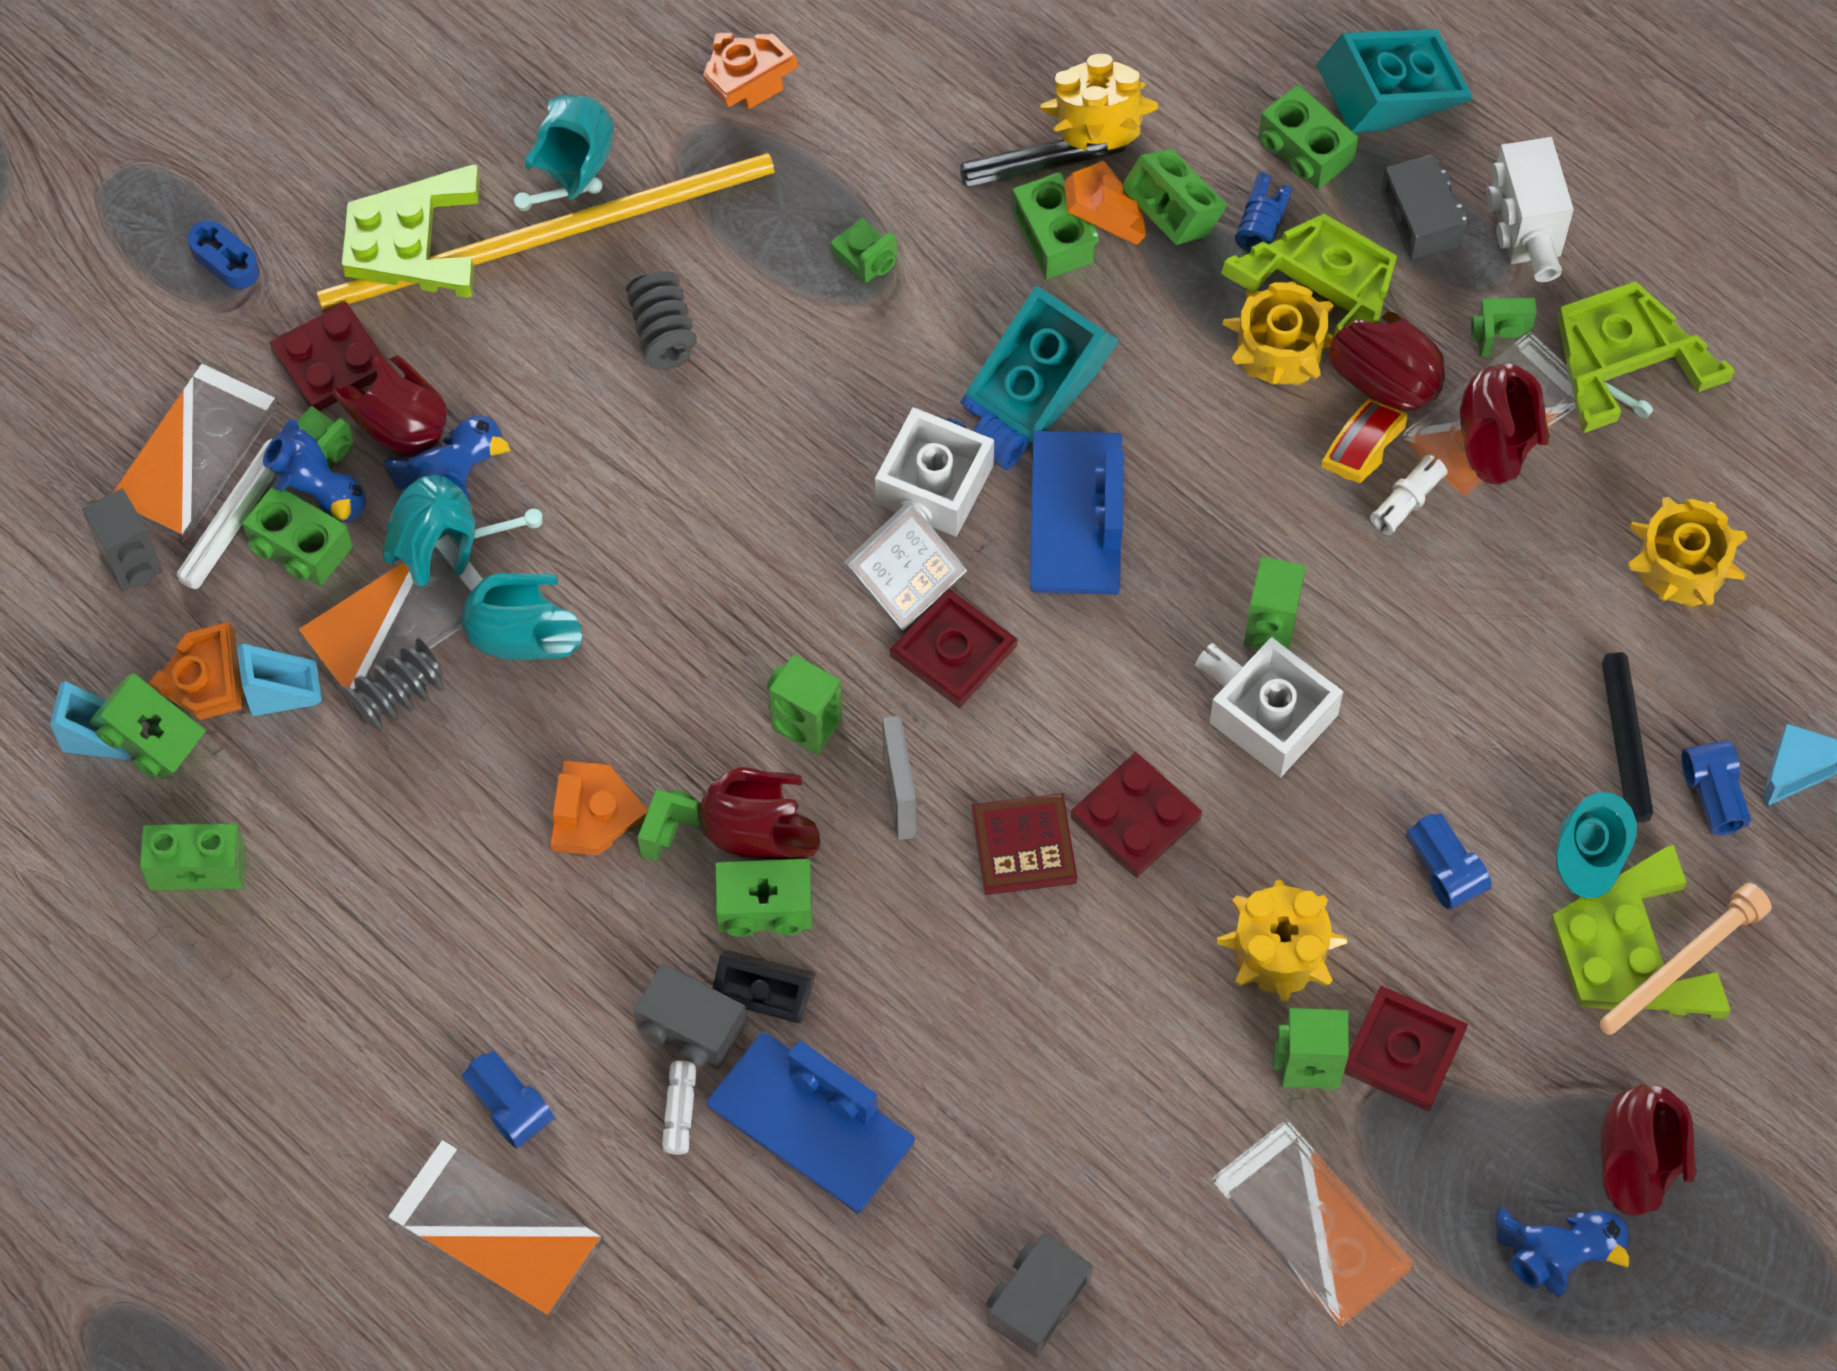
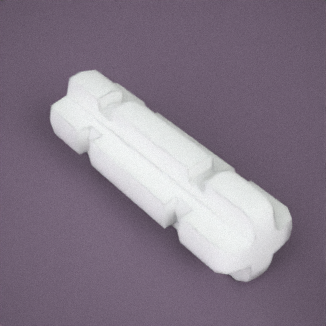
[662,1061,696,1155]

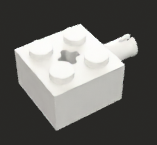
[1486,137,1574,282]
[875,407,994,537]
[1195,637,1343,778]

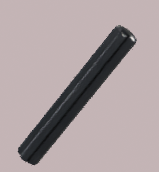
[960,139,1126,187]
[1602,652,1653,823]

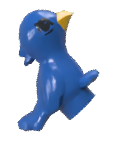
[384,415,510,501]
[263,419,366,523]
[1495,1208,1630,1298]

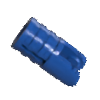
[1235,171,1292,252]
[947,394,1029,470]

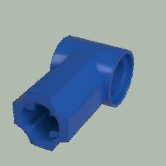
[1681,740,1751,836]
[1406,813,1492,910]
[461,1051,555,1149]

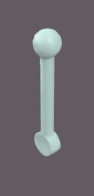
[514,177,602,211]
[1604,381,1653,419]
[451,509,543,546]

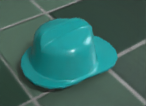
[1556,792,1637,898]

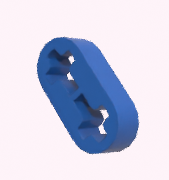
[187,220,260,289]

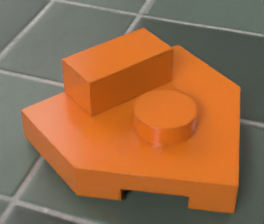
[703,33,799,109]
[1064,161,1146,245]
[148,622,245,720]
[551,761,648,856]

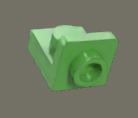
[830,218,897,284]
[1471,298,1537,357]
[297,406,354,468]
[638,789,701,861]

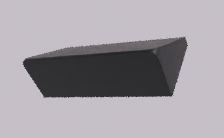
[712,950,816,1024]

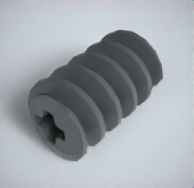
[625,271,697,369]
[341,638,444,731]

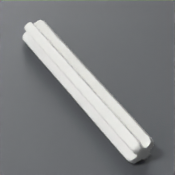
[177,439,275,590]

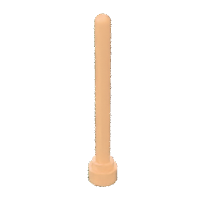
[1600,883,1772,1035]

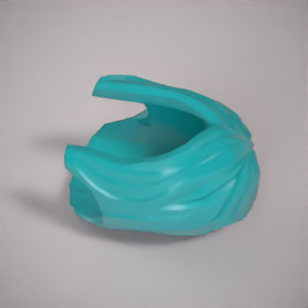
[525,94,614,200]
[382,475,476,586]
[460,573,582,660]

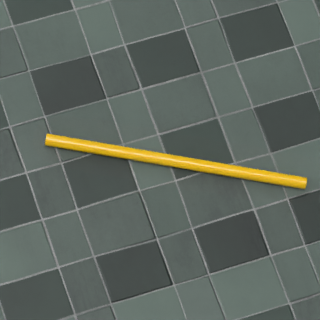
[316,153,775,312]

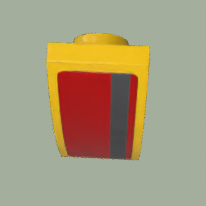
[1321,399,1407,483]

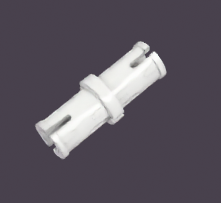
[1370,454,1447,535]

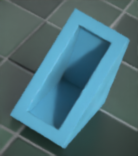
[237,644,322,716]
[50,681,132,760]
[1762,724,1837,806]

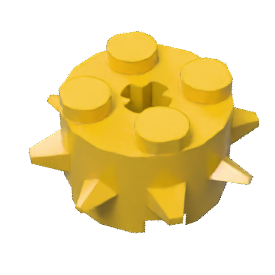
[1041,54,1158,150]
[1223,281,1334,385]
[1628,497,1747,607]
[1217,880,1347,1002]

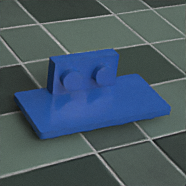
[1030,431,1124,595]
[707,1032,915,1213]

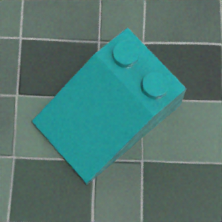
[1316,29,1473,133]
[964,286,1119,443]

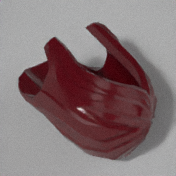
[1329,311,1445,411]
[331,355,447,457]
[1459,364,1550,485]
[698,767,820,860]
[1601,1084,1697,1216]

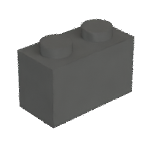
[1381,154,1467,260]
[82,488,163,592]
[633,963,747,1070]
[985,1233,1093,1358]

